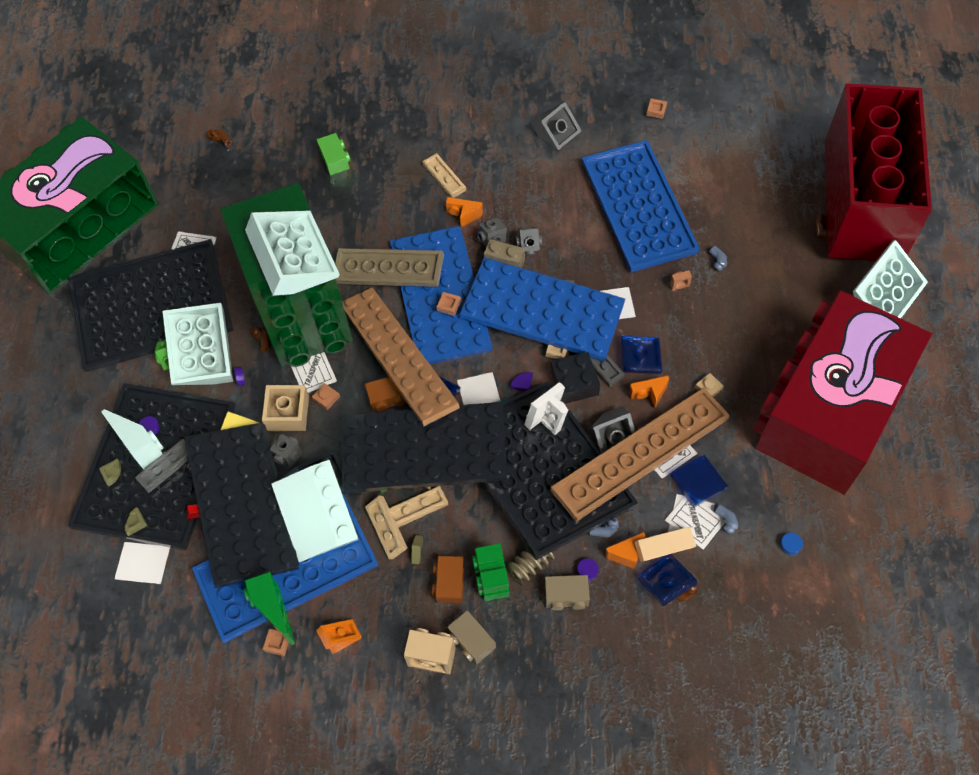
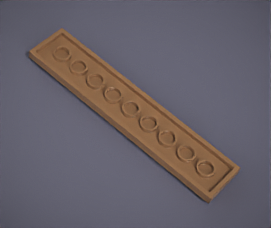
[342,287,459,426]
[550,388,730,522]

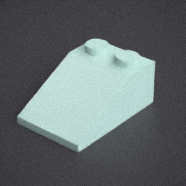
[101,409,163,470]

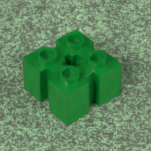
[472,543,510,601]

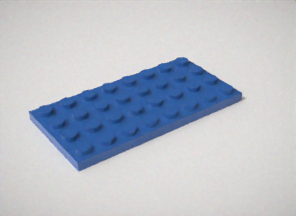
[582,140,700,272]
[390,226,493,364]
[460,257,626,362]
[192,494,379,643]

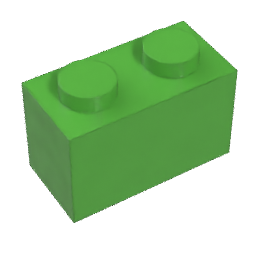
[317,133,351,175]

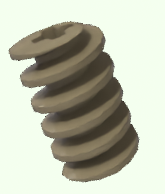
[508,548,555,586]

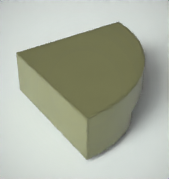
[99,459,121,486]
[125,507,147,536]
[412,535,423,564]

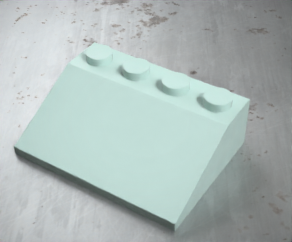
[245,211,340,296]
[853,240,928,318]
[163,303,233,385]
[272,460,359,562]

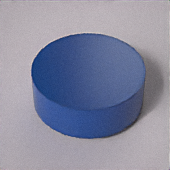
[780,533,803,555]

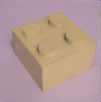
[262,385,309,431]
[404,628,456,674]

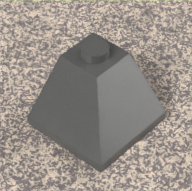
[531,102,582,151]
[592,406,635,454]

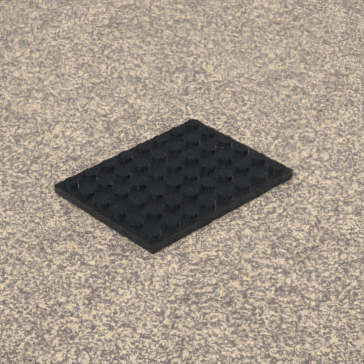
[68,239,234,372]
[483,381,638,560]
[68,383,235,550]

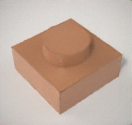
[646,98,667,119]
[670,270,692,291]
[437,292,461,316]
[312,383,340,411]
[262,629,289,656]

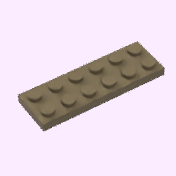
[335,248,444,287]

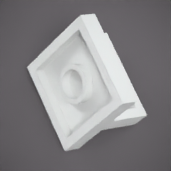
[524,382,568,435]

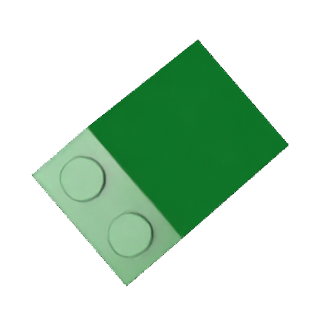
[244,572,295,645]

